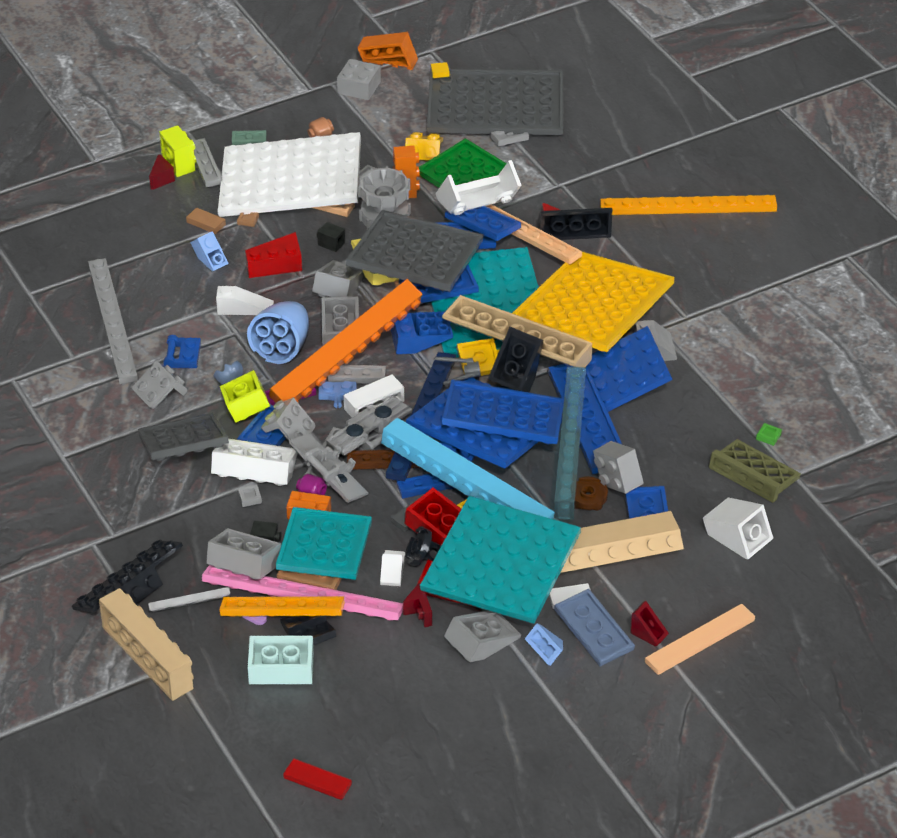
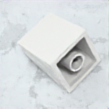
[703,497,773,559]

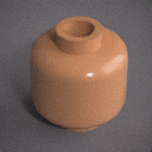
[307,117,334,138]

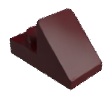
[403,583,432,627]

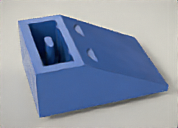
[391,311,453,354]

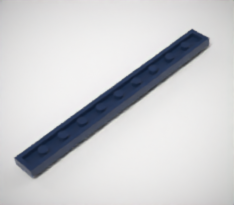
[386,352,456,482]

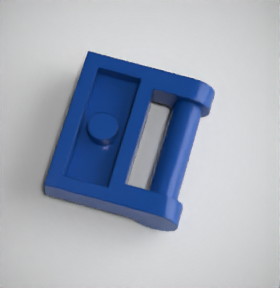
[163,335,201,368]

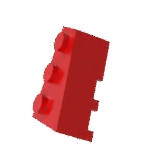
[245,232,302,278]

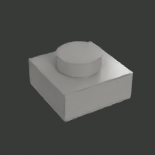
[238,484,262,507]

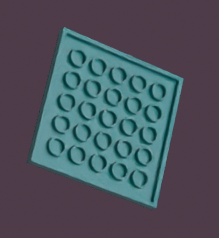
[420,496,581,624]

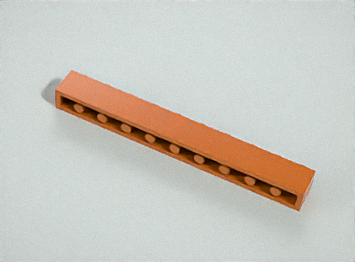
[269,279,422,403]

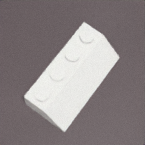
[211,439,298,486]

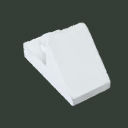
[380,550,405,586]

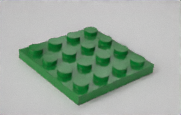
[419,138,507,188]

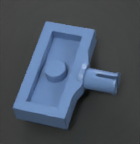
[319,381,357,408]

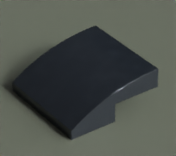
[280,616,337,646]

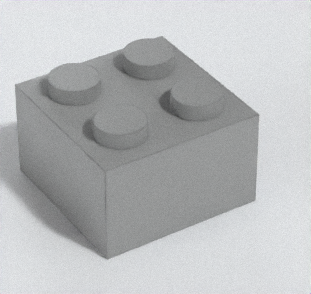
[337,59,381,100]
[593,441,644,494]

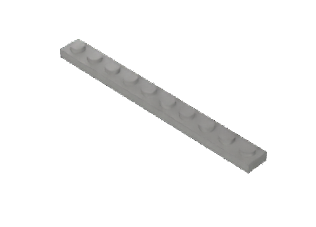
[88,258,138,384]

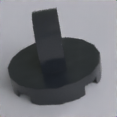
[405,526,441,567]

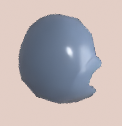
[213,361,243,385]

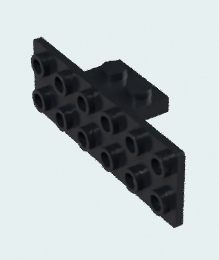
[72,540,183,612]

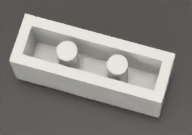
[343,374,404,417]

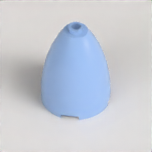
[247,301,309,364]

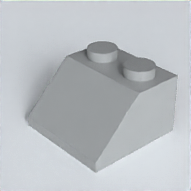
[634,320,677,361]

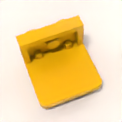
[405,132,443,160]

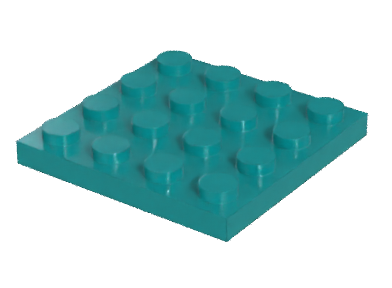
[276,507,372,580]

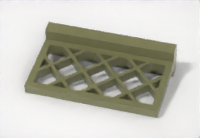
[709,439,801,503]

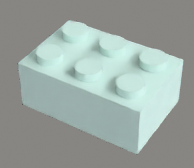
[248,636,314,684]

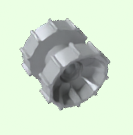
[358,166,411,230]

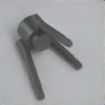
[434,357,481,385]

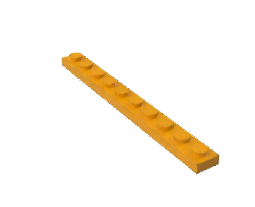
[600,195,777,215]

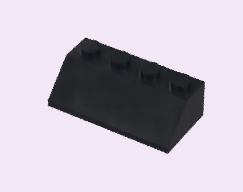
[539,208,613,240]

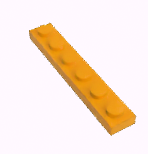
[219,596,345,617]

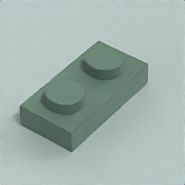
[232,130,267,145]

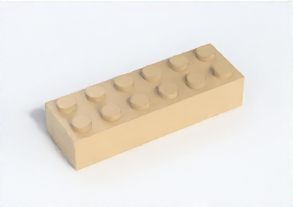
[99,588,194,701]

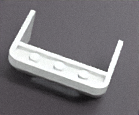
[436,160,522,215]

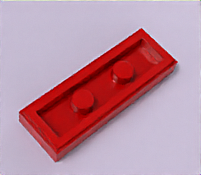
[283,758,352,800]

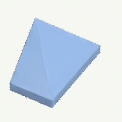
[525,623,563,666]

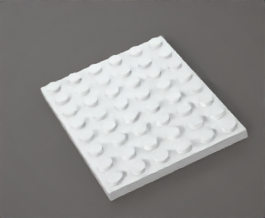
[218,132,361,217]

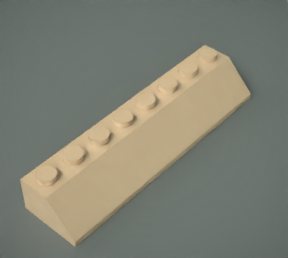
[442,295,593,370]
[561,511,684,573]

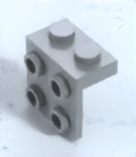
[132,361,188,409]
[261,397,315,441]

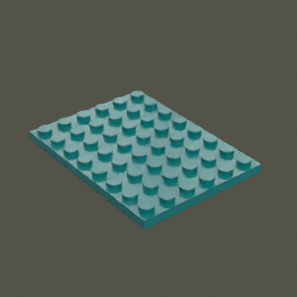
[430,247,539,358]

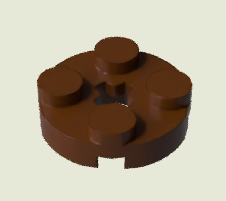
[568,476,608,511]

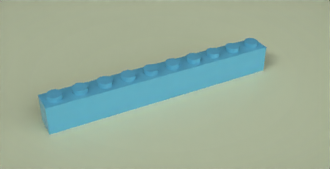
[381,418,555,519]

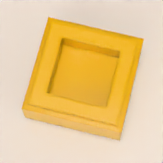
[431,62,449,78]

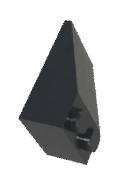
[488,327,544,393]

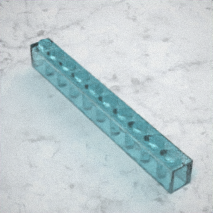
[554,367,586,520]

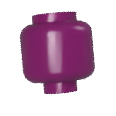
[296,474,327,495]

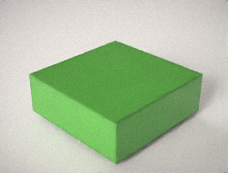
[756,423,782,446]

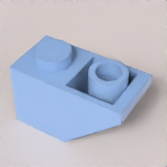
[190,231,229,271]

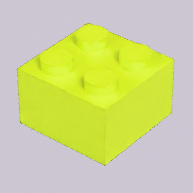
[159,125,196,177]
[220,370,270,422]

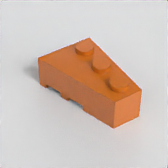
[358,32,418,70]
[393,146,420,198]

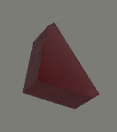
[149,154,175,190]
[631,601,669,646]

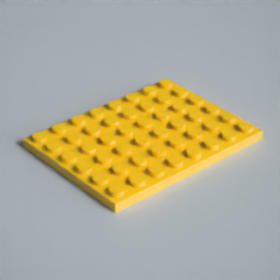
[512,252,674,352]

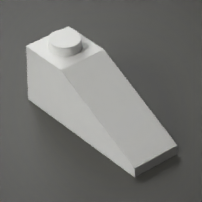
[216,286,274,315]

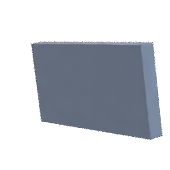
[554,588,635,666]

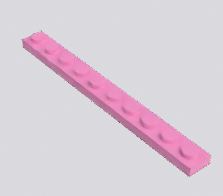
[202,565,403,620]

